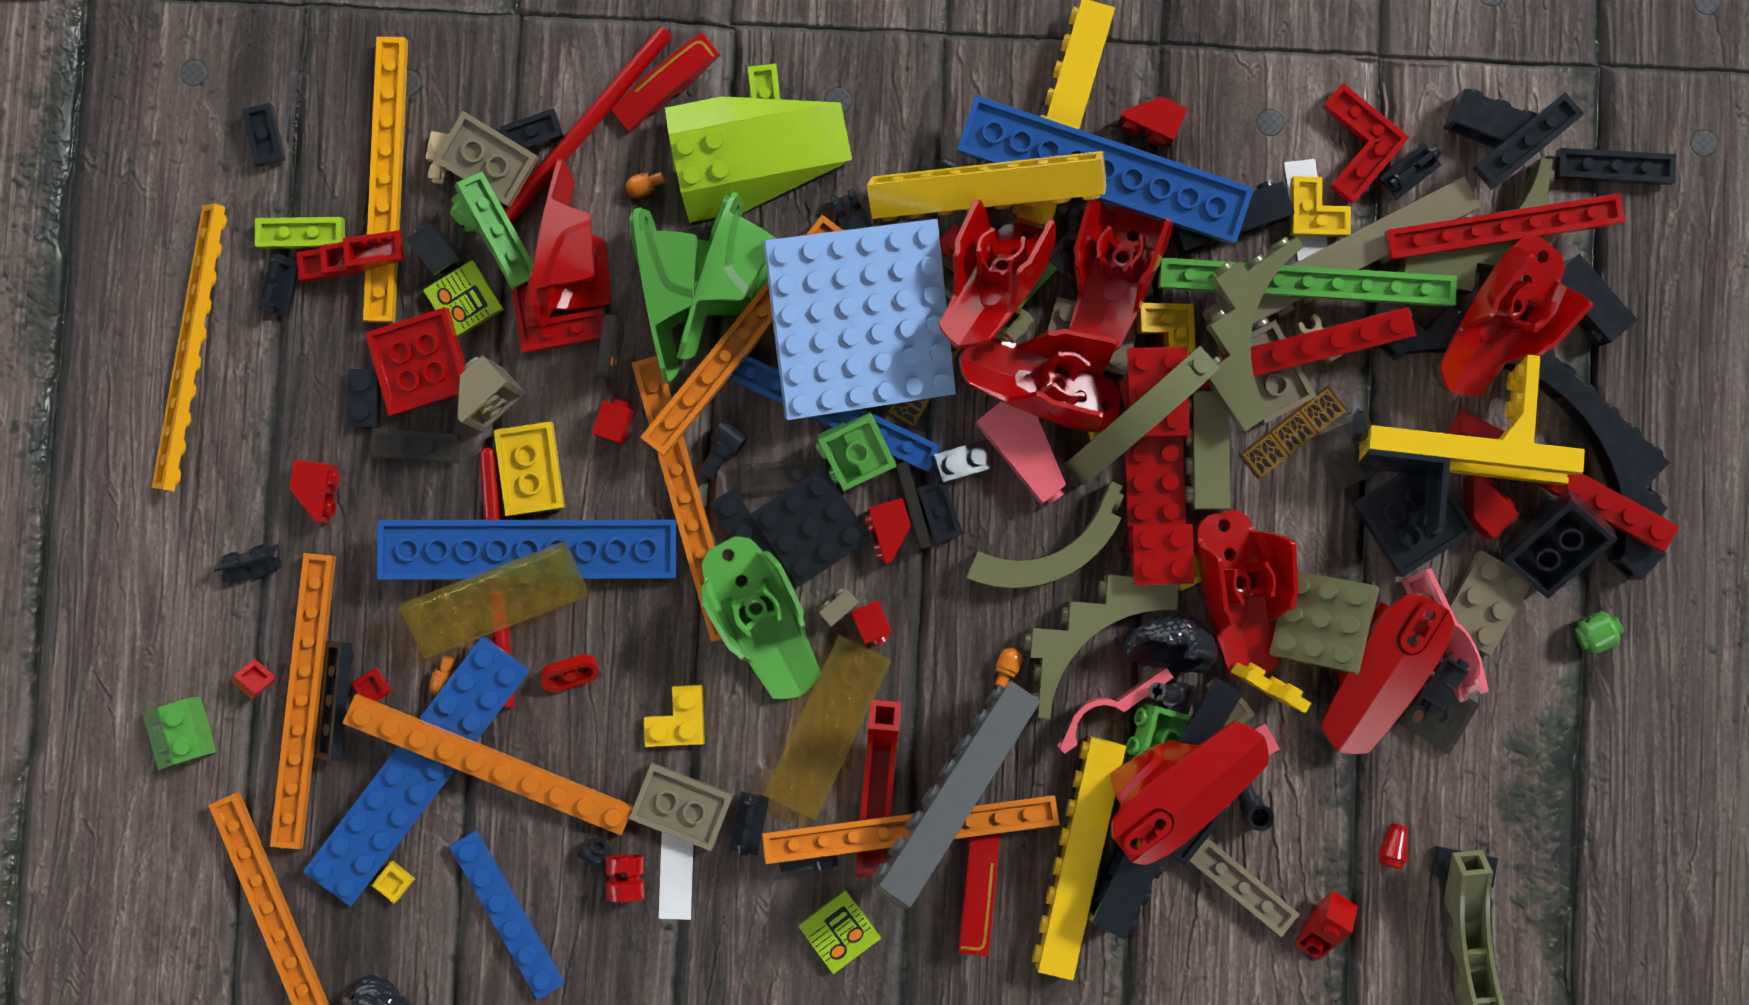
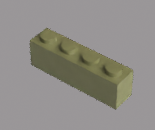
[1184,391,1230,510]

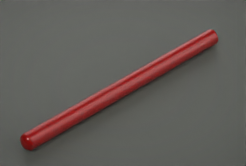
[503,26,673,224]
[479,447,515,707]

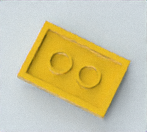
[494,422,565,517]

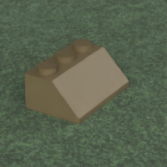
[458,355,526,432]

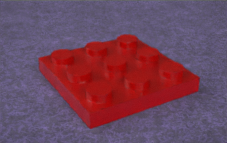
[365,307,465,416]

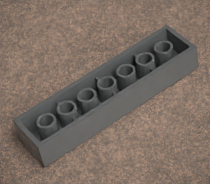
[871,681,1041,909]

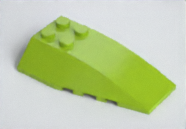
[665,96,852,223]

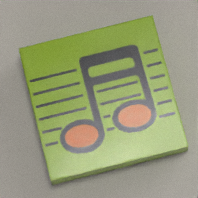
[423,260,504,338]
[798,889,881,974]

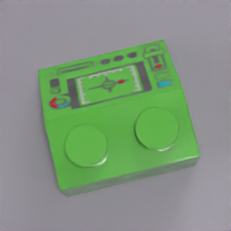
[143,697,217,770]

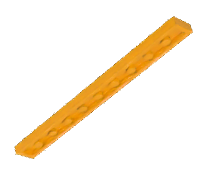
[363,37,408,323]
[151,204,227,491]

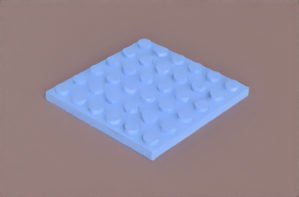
[763,219,956,420]

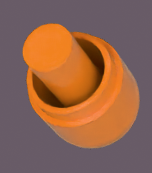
[626,171,666,199]
[995,648,1022,686]
[430,656,455,696]

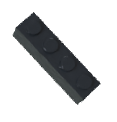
[1172,180,1295,256]

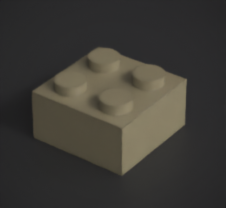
[819,588,859,627]

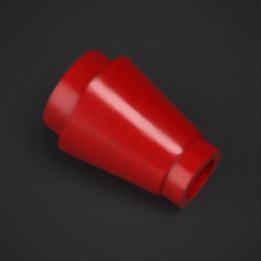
[1377,823,1409,870]

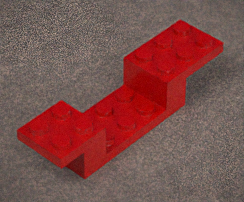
[1123,347,1194,585]

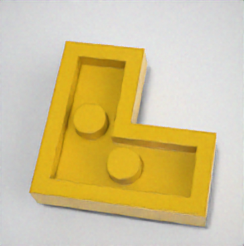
[1290,176,1351,237]
[1136,303,1196,357]
[1231,662,1311,713]
[644,685,705,747]

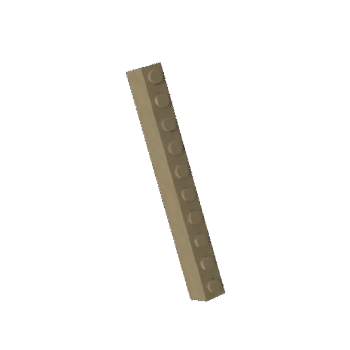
[1201,176,1481,331]

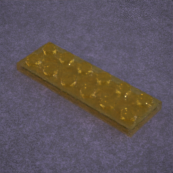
[399,541,589,659]
[763,635,892,821]

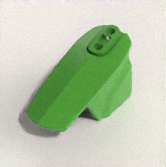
[676,192,776,359]
[629,208,710,383]
[701,536,821,699]

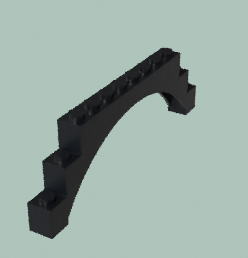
[1378,307,1670,580]

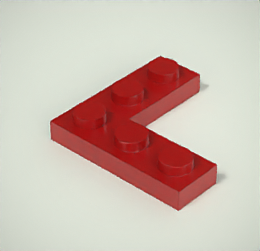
[1322,83,1410,205]
[511,263,609,354]

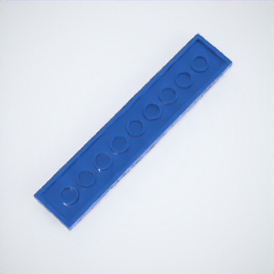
[956,95,1254,246]
[377,520,676,580]
[303,635,531,907]

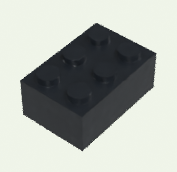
[1501,489,1618,599]
[1088,838,1165,940]

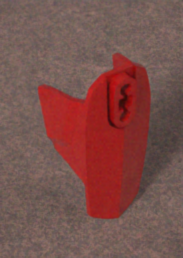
[524,158,612,328]
[939,199,1056,348]
[1068,199,1173,351]
[1439,236,1593,396]
[959,329,1121,432]
[1196,509,1299,681]
[1320,593,1455,754]
[1110,721,1269,865]

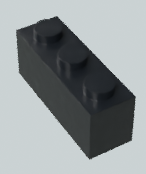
[1443,89,1538,149]
[1560,254,1638,347]

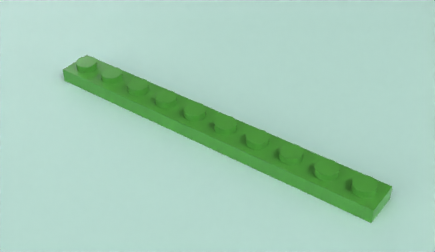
[1158,258,1457,307]

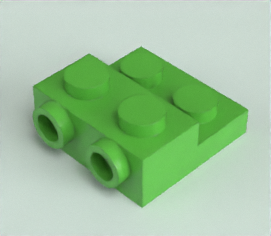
[815,412,897,491]
[1126,702,1191,760]

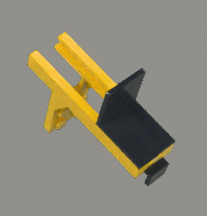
[1351,355,1585,539]

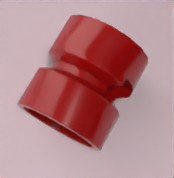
[605,854,645,902]

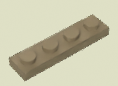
[1189,838,1300,938]

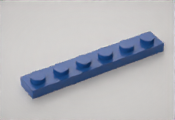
[449,830,565,1000]

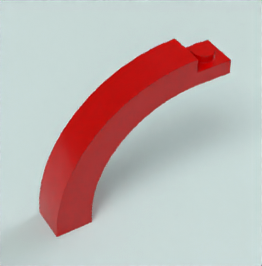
[855,699,901,877]

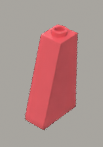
[975,401,1066,505]

